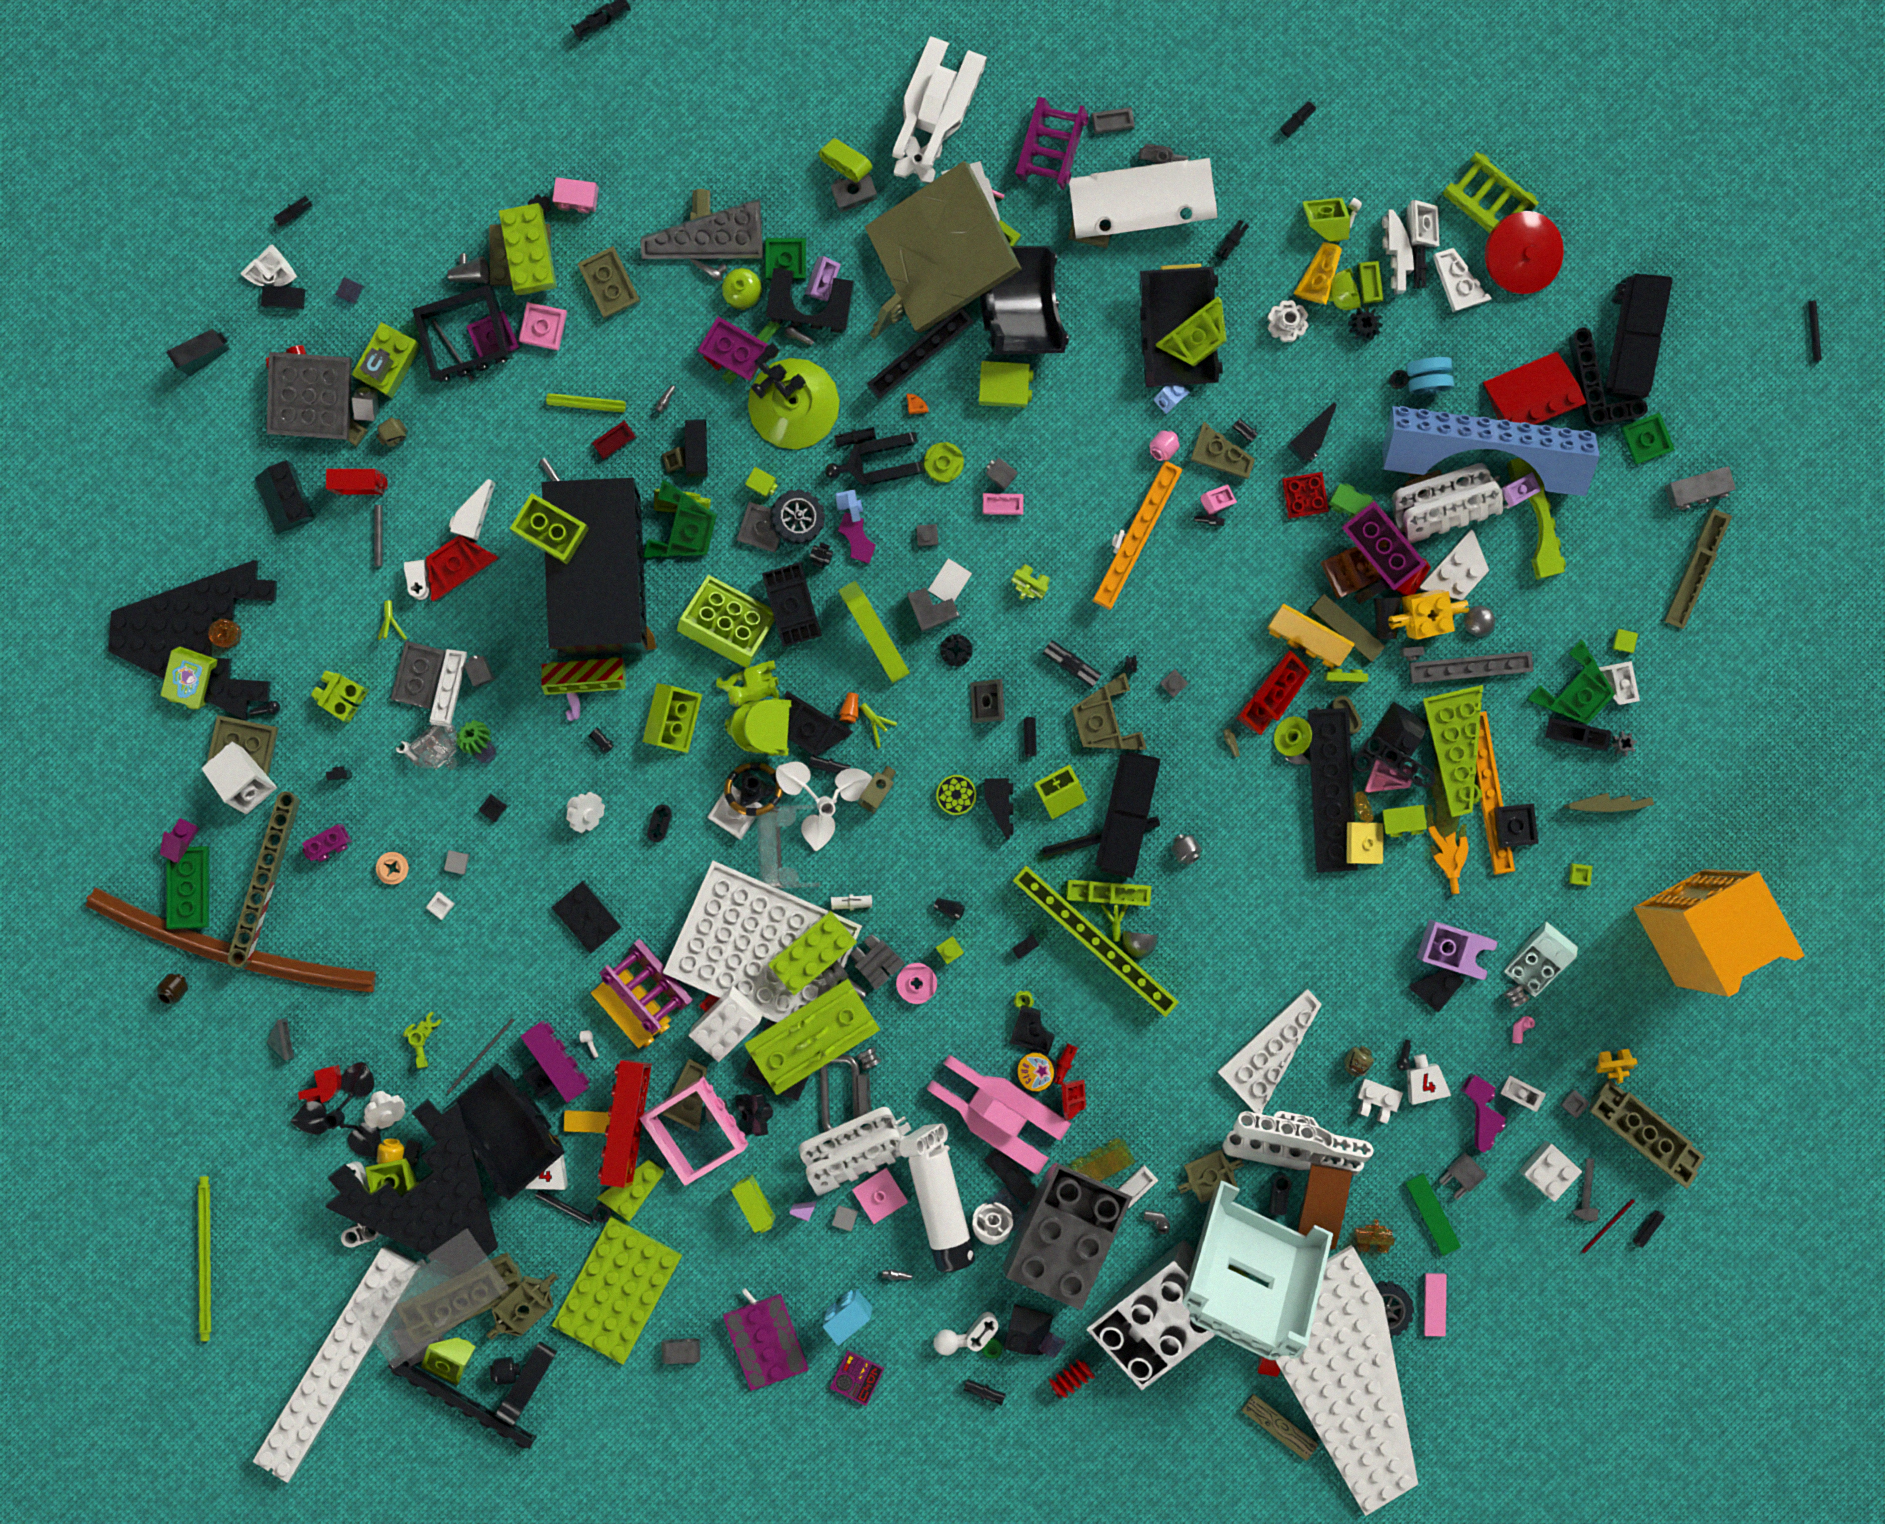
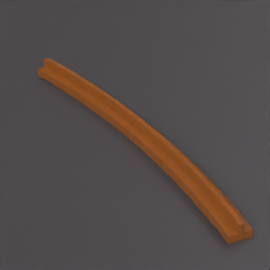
[85,888,376,992]

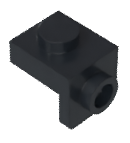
[522,1062,555,1098]

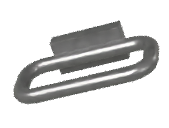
[820,1054,871,1132]

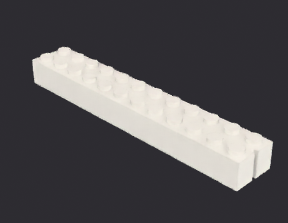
[252,1245,422,1483]

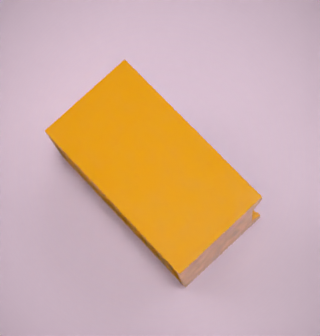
[1633,869,1805,997]

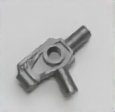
[1138,144,1188,164]

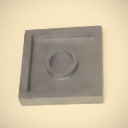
[737,502,788,553]

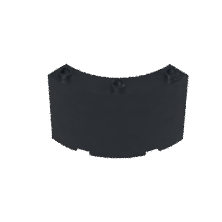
[980,246,1069,355]
[1139,267,1223,387]
[442,1063,565,1201]

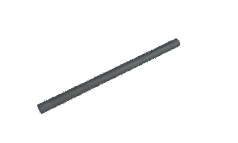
[431,319,474,381]

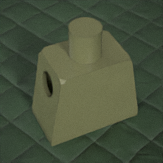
[857,766,896,814]

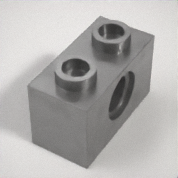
[831,173,878,213]

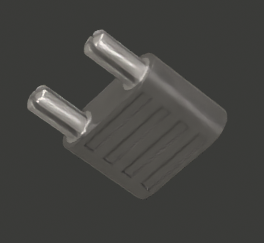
[1439,1152,1487,1200]

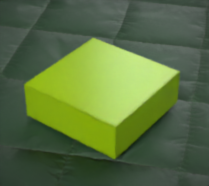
[1612,629,1638,654]
[1568,863,1593,886]

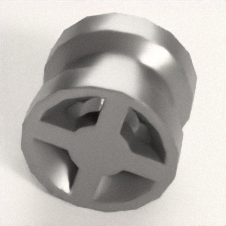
[1503,984,1529,1008]
[856,1046,882,1070]

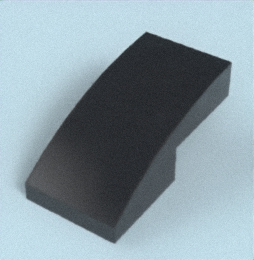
[261,286,306,310]

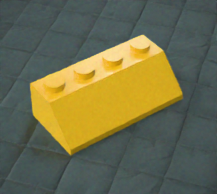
[1266,603,1355,669]

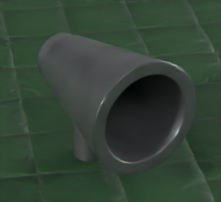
[448,253,490,284]

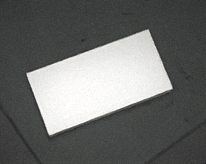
[1117,1165,1158,1208]

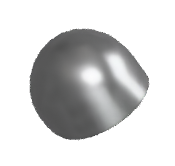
[1122,931,1158,959]

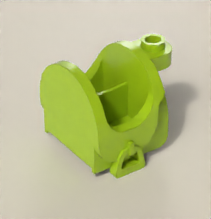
[725,698,792,756]

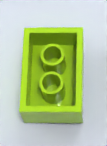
[351,322,422,398]
[510,493,589,565]

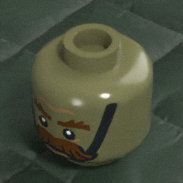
[376,417,408,447]
[1343,1046,1374,1077]

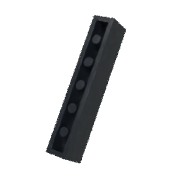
[867,308,974,402]

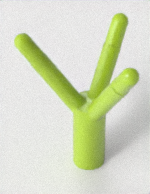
[378,600,407,640]
[859,703,897,748]
[1101,903,1129,941]

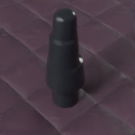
[1194,515,1225,527]

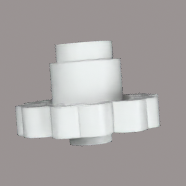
[1267,300,1308,342]
[566,792,605,833]
[364,1091,406,1129]

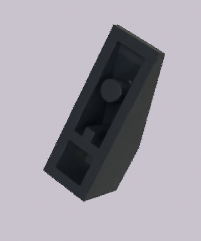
[1287,402,1337,463]

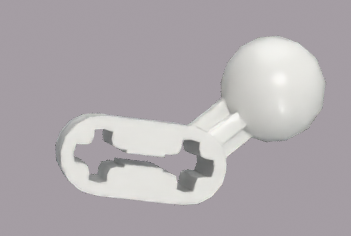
[933,1312,998,1356]

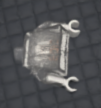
[396,723,459,771]

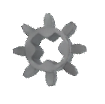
[1610,731,1637,756]

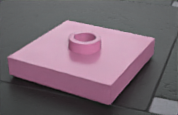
[519,302,567,351]
[852,1167,908,1224]

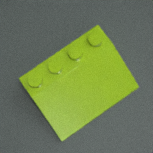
[677,575,775,668]

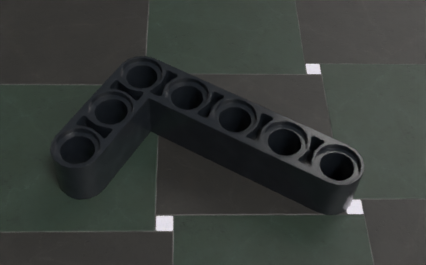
[1569,327,1648,428]

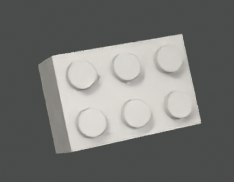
[688,986,763,1062]

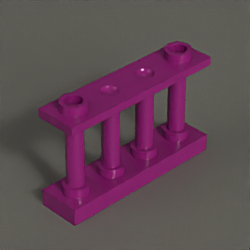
[1015,97,1089,190]
[599,938,693,1035]

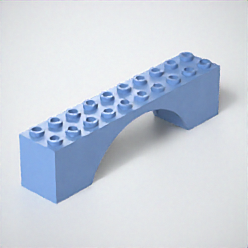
[1382,406,1600,496]

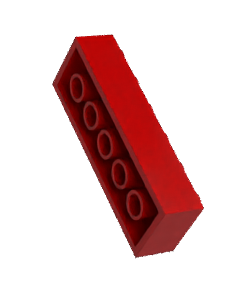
[598,1060,652,1188]

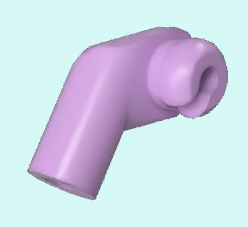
[566,693,580,721]

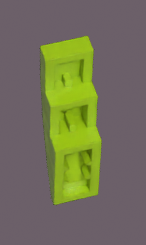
[1066,880,1151,906]

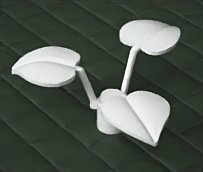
[776,762,872,851]

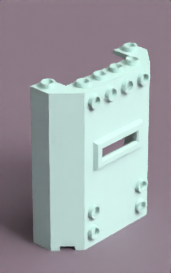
[1182,1180,1333,1360]

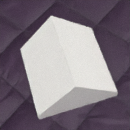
[1406,200,1439,248]

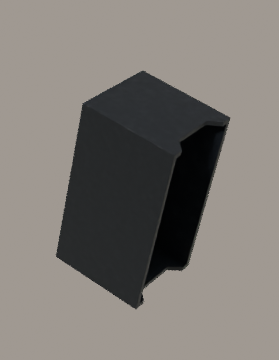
[541,477,648,658]

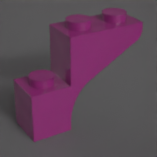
[1460,1073,1506,1153]

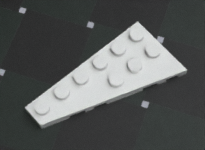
[1217,989,1322,1114]

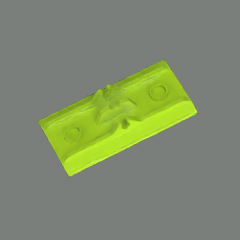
[744,978,881,1095]

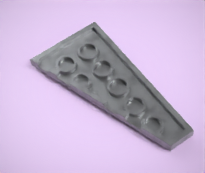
[640,198,763,259]

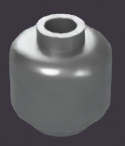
[1171,834,1202,865]

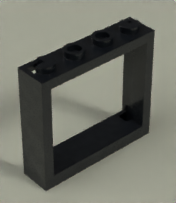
[412,285,513,383]

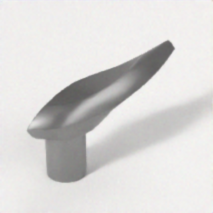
[690,259,728,281]

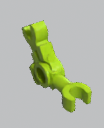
[403,1012,442,1068]

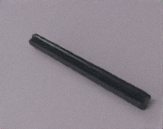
[1042,816,1160,858]

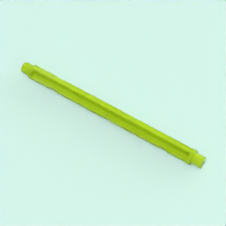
[198,1176,211,1341]

